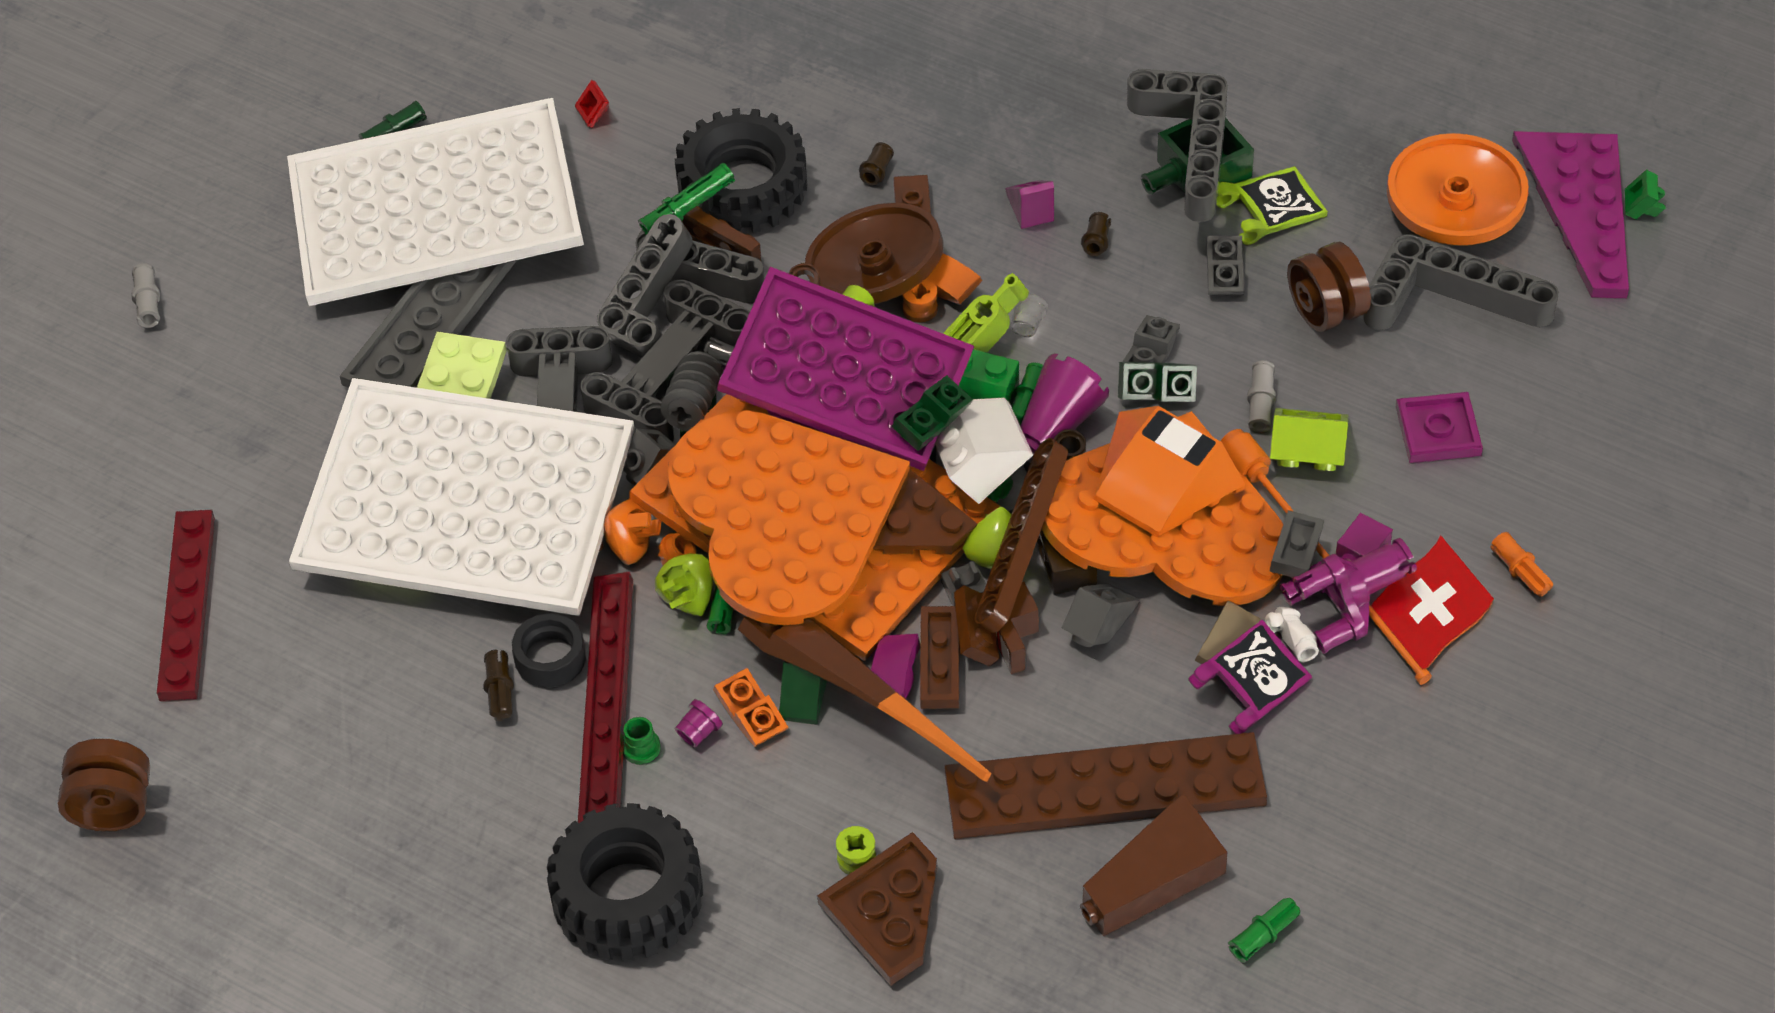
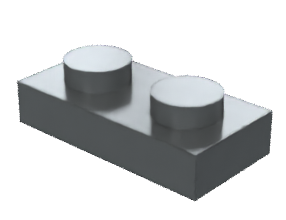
[1270,510,1324,577]

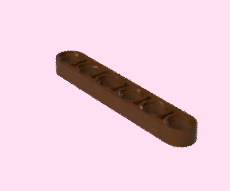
[975,438,1068,633]

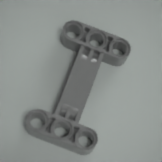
[580,280,750,442]
[506,326,613,412]

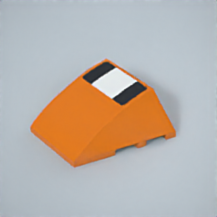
[1094,406,1245,537]

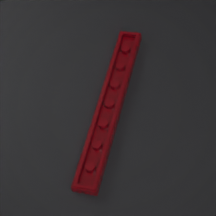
[578,572,633,823]

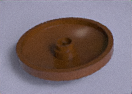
[805,203,944,304]

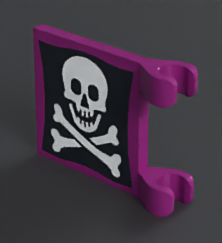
[1188,620,1312,734]

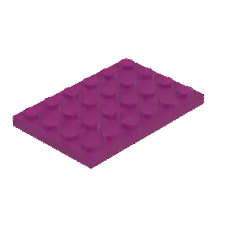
[717,267,974,471]

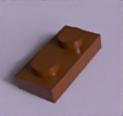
[954,585,999,666]

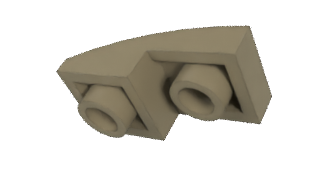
[1195,601,1261,664]

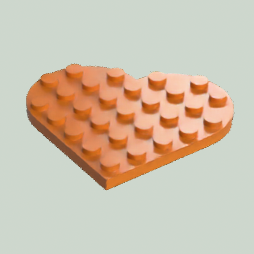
[668,410,910,625]
[1042,411,1283,606]

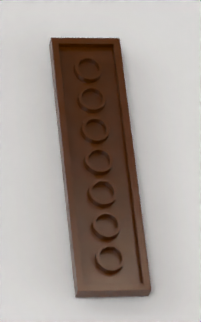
[945,732,1267,839]

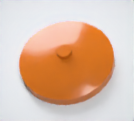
[1387,133,1529,246]

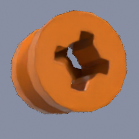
[902,279,938,323]

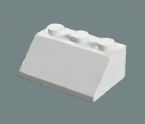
[935,398,1033,504]

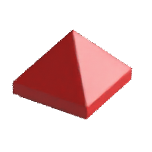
[575,80,609,128]

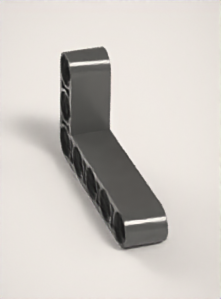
[1127,69,1228,222]
[1363,234,1559,330]

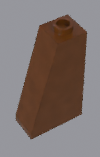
[1080,794,1228,936]

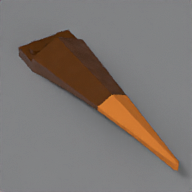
[738,617,992,782]

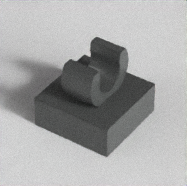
[941,561,986,606]

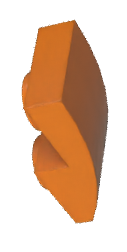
[926,252,982,305]
[713,668,788,747]

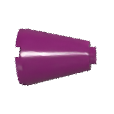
[1020,353,1109,455]

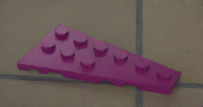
[1512,131,1629,298]

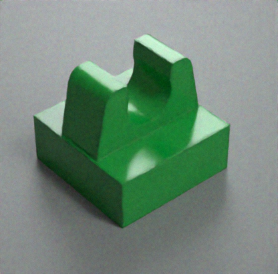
[1624,169,1666,220]

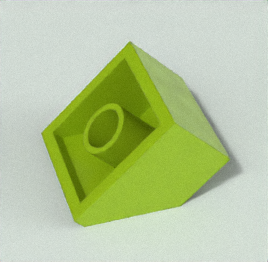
[1270,408,1348,471]

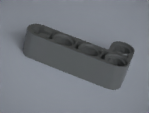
[635,210,765,303]
[597,214,692,358]

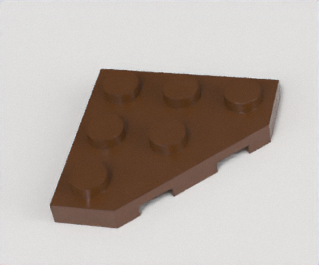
[873,469,977,554]
[817,832,937,986]

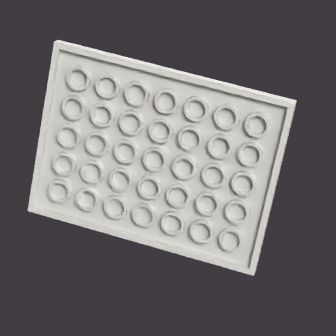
[287,98,584,306]
[289,378,635,616]

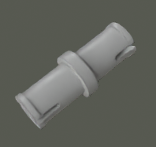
[131,263,160,327]
[1247,360,1276,433]

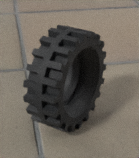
[674,108,808,233]

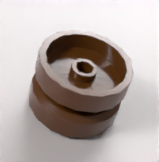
[1287,242,1371,332]
[58,739,150,831]

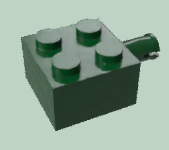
[1141,118,1254,195]

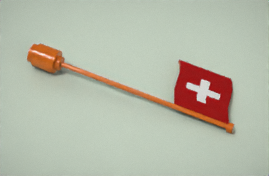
[1221,429,1494,685]

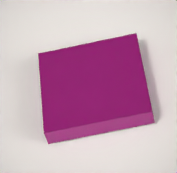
[1396,392,1483,463]

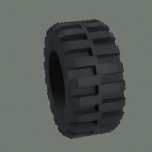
[547,803,703,961]

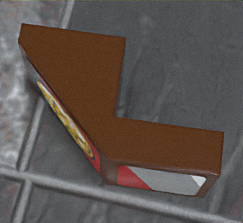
[997,581,1039,675]

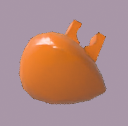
[604,499,662,565]

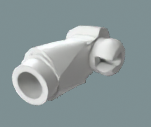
[1265,607,1319,662]

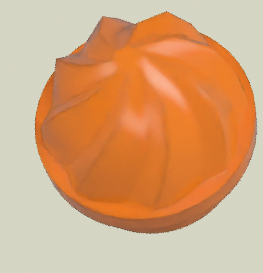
[657,532,696,566]

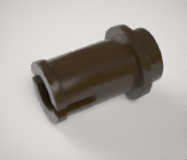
[859,142,894,185]
[1081,212,1111,256]

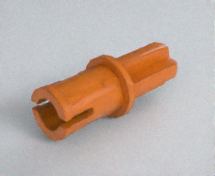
[1490,532,1553,597]

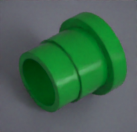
[623,717,661,765]

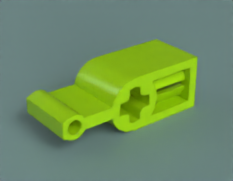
[943,273,1029,353]

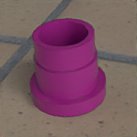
[674,699,723,748]

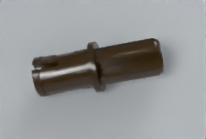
[483,649,514,721]

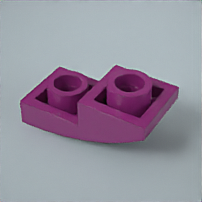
[871,634,920,699]

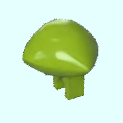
[962,507,1012,569]
[654,553,713,616]

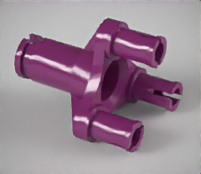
[1280,538,1417,654]

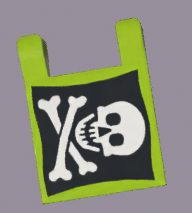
[1217,166,1328,245]

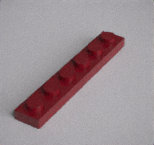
[157,510,215,701]

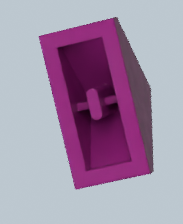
[1005,180,1054,229]

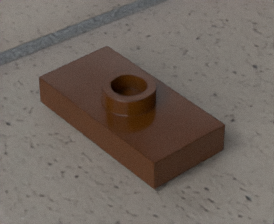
[894,175,931,214]

